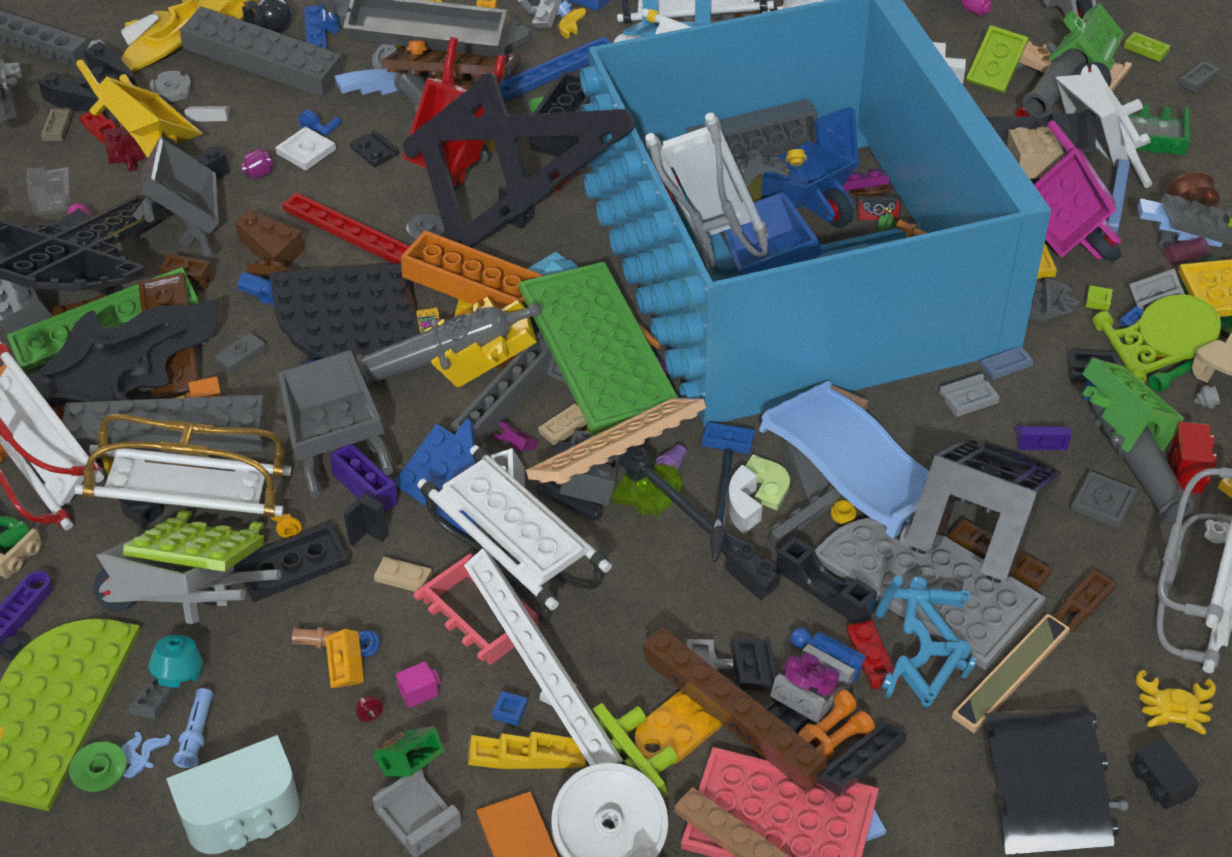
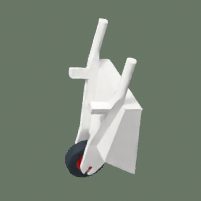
[1056,62,1152,188]

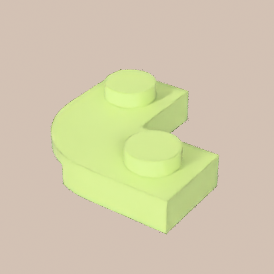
[745,454,790,510]

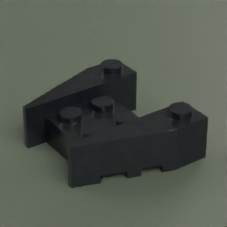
[38,42,137,117]

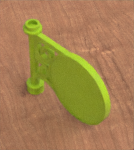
[1092,295,1221,383]

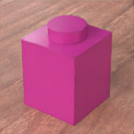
[395,661,440,708]

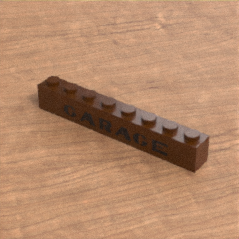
[643,627,827,793]

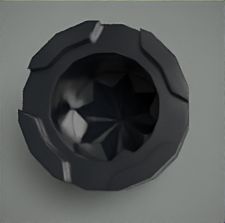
[242,0,292,33]

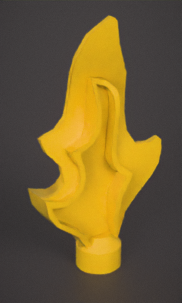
[121,0,258,73]

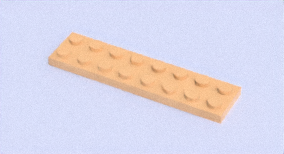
[526,398,706,484]

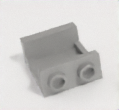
[770,644,855,723]
[373,769,462,857]

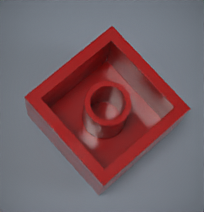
[1167,422,1217,494]

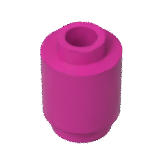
[961,0,992,17]

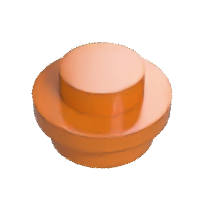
[407,40,427,54]

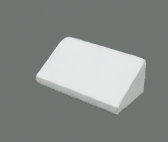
[184,106,230,121]

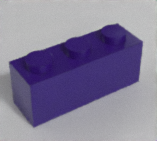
[330,444,397,511]

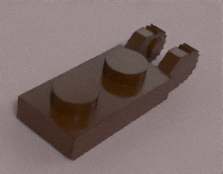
[1054,569,1117,633]

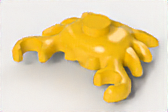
[1135,670,1216,735]

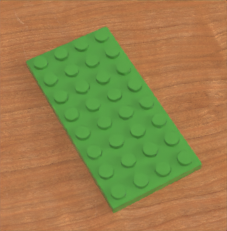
[518,262,678,433]

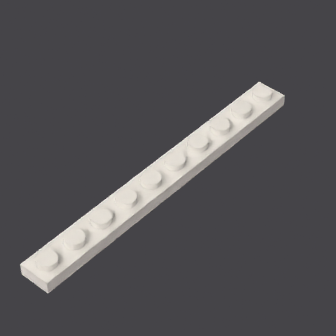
[464,548,623,766]

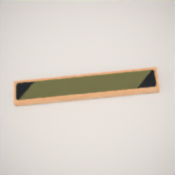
[952,614,1070,733]

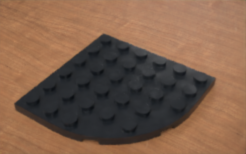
[269,264,426,367]

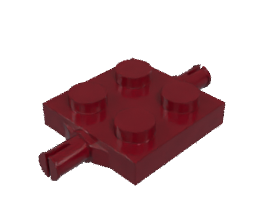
[103,120,145,172]

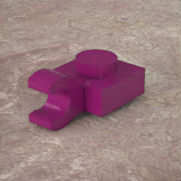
[493,422,539,452]

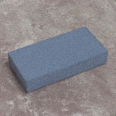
[980,346,1034,380]

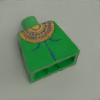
[374,726,445,777]

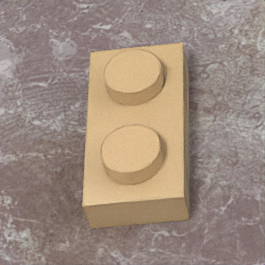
[374,557,432,592]

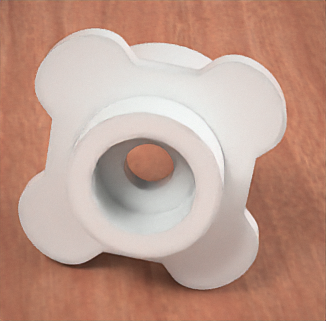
[1204,520,1230,544]

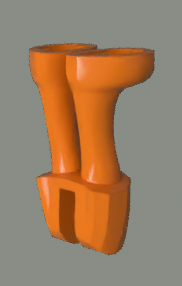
[798,689,875,759]

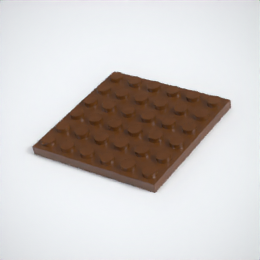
[382,47,520,79]

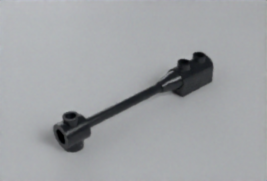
[619,446,782,600]

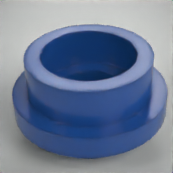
[358,630,380,657]

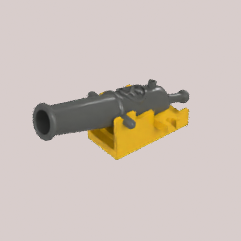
[356,297,542,388]

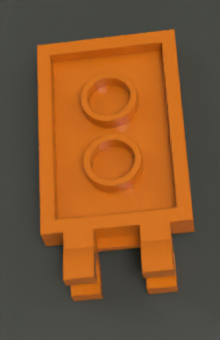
[476,792,558,857]

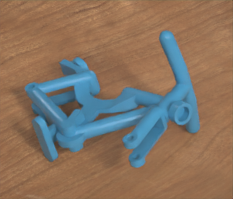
[875,575,977,707]

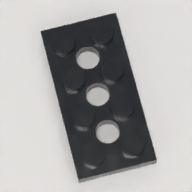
[235,523,350,603]

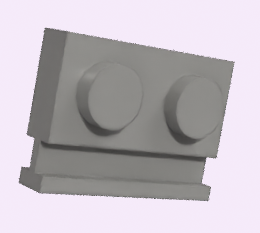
[939,374,1000,417]

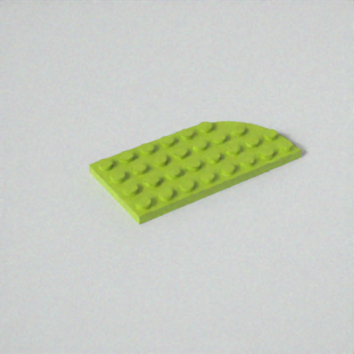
[0,619,141,811]

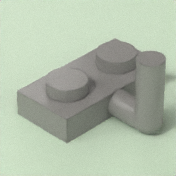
[517,0,562,28]

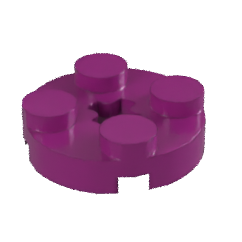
[783,654,840,695]

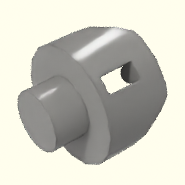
[372,44,397,69]

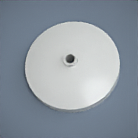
[551,763,668,857]

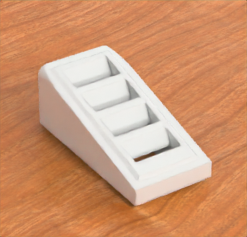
[121,13,158,46]

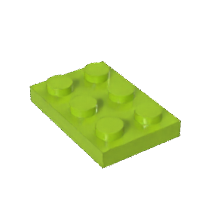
[966,25,1029,94]

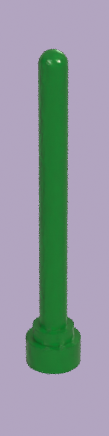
[1148,339,1227,393]

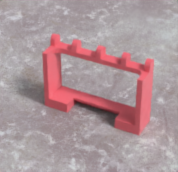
[413,554,539,665]

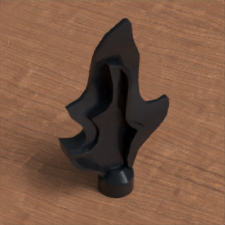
[27,300,217,408]

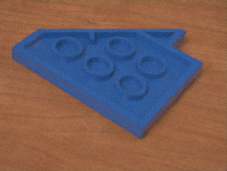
[394,418,478,535]

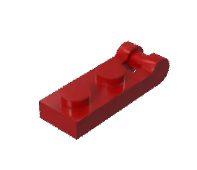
[846,620,899,690]

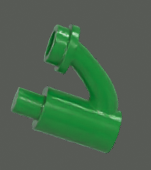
[0,516,29,552]

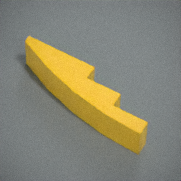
[468,732,586,769]

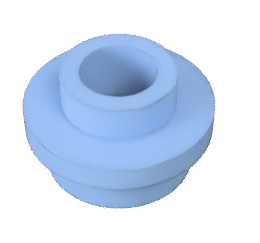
[556,0,572,17]

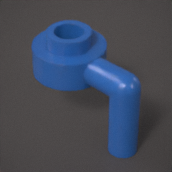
[298,110,341,136]

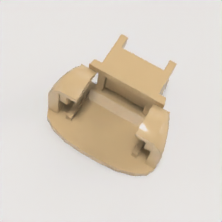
[1192,333,1232,383]

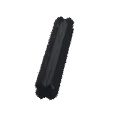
[536,482,603,521]

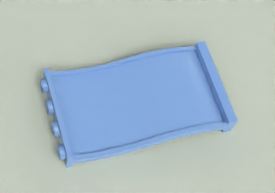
[759,381,929,538]

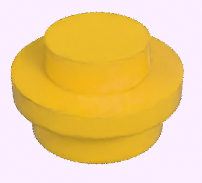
[785,149,807,166]
[831,500,856,524]

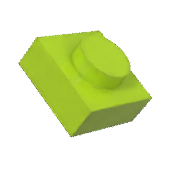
[1086,285,1113,311]

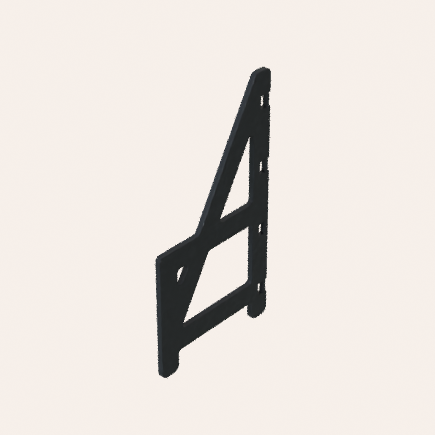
[403,73,635,248]

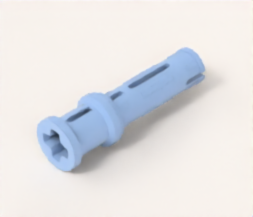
[173,688,214,768]

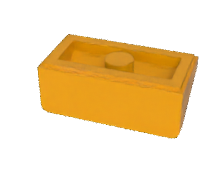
[325,629,364,688]

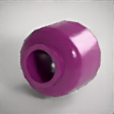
[241,148,274,179]

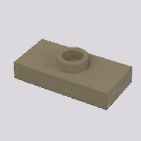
[41,109,72,141]

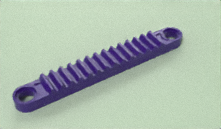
[0,571,53,644]

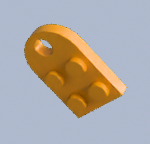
[635,690,722,765]

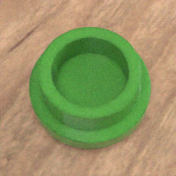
[877,214,896,232]

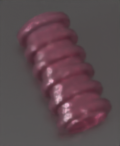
[1165,237,1209,265]

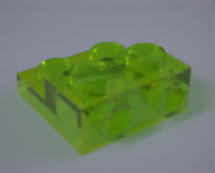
[611,465,682,516]

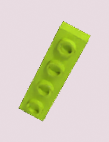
[593,703,679,798]

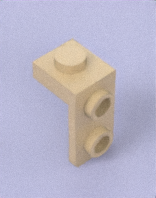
[0,529,43,579]

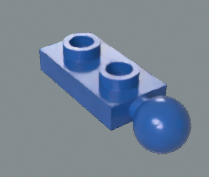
[790,628,866,682]

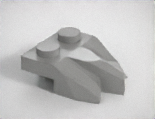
[1129,269,1185,311]

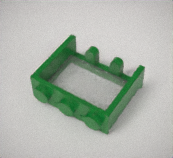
[1124,101,1190,155]

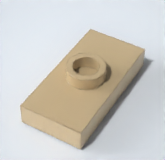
[538,403,587,446]

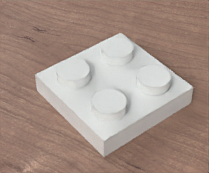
[275,127,336,170]

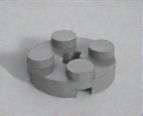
[150,71,192,102]

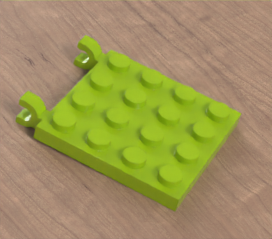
[123,510,264,572]

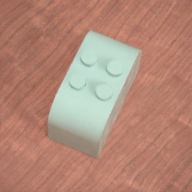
[166,735,300,854]

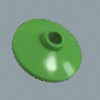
[69,741,127,792]

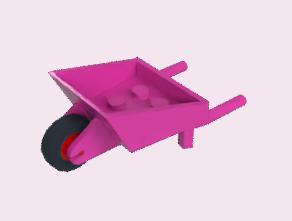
[1034,121,1122,262]

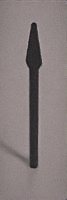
[709,448,733,562]

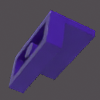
[1015,426,1071,450]

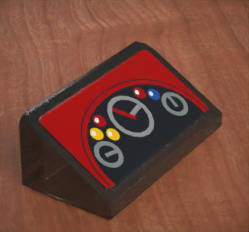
[856,195,902,222]

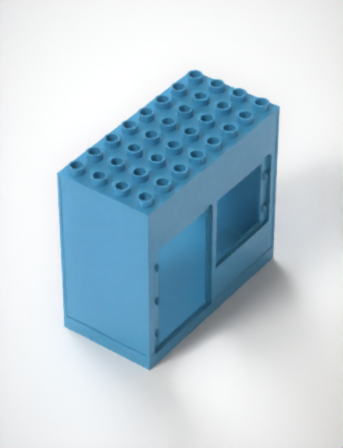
[580,0,1051,427]

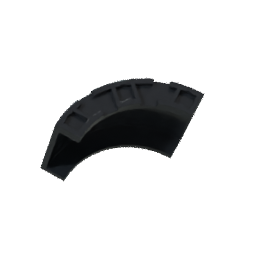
[984,704,1118,854]

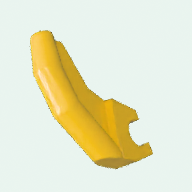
[558,8,586,39]

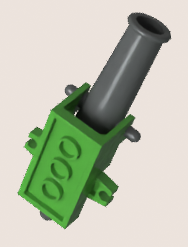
[1022,3,1124,119]
[1083,358,1194,522]

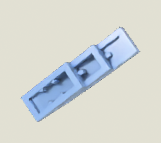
[335,69,398,95]
[1137,198,1223,247]

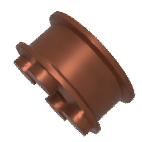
[1165,172,1220,207]

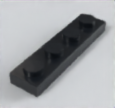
[816,721,907,797]

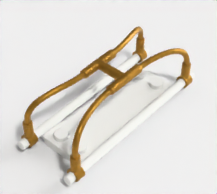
[75,414,292,518]

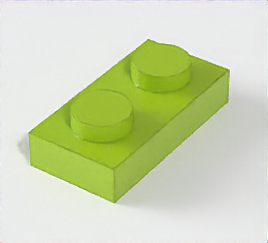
[1124,32,1170,62]

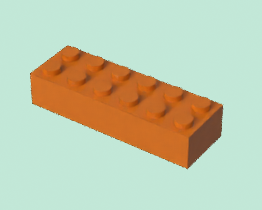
[401,230,543,309]

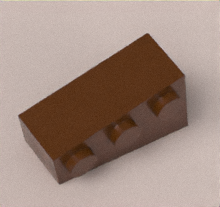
[235,209,305,268]

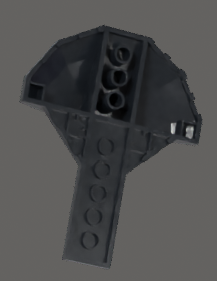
[0,195,173,291]

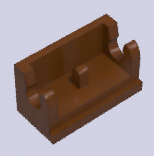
[159,254,214,289]

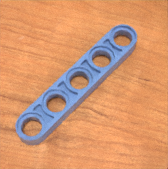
[1108,159,1130,233]

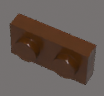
[246,260,293,276]

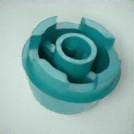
[148,635,203,688]

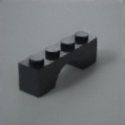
[776,536,878,624]

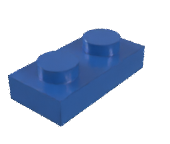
[702,422,755,454]

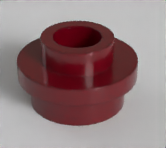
[356,695,383,722]

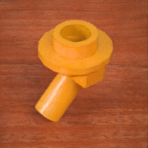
[271,514,302,538]

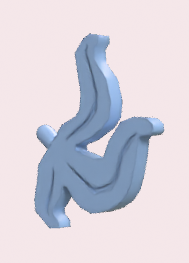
[121,732,171,778]

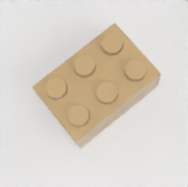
[1007,127,1064,178]

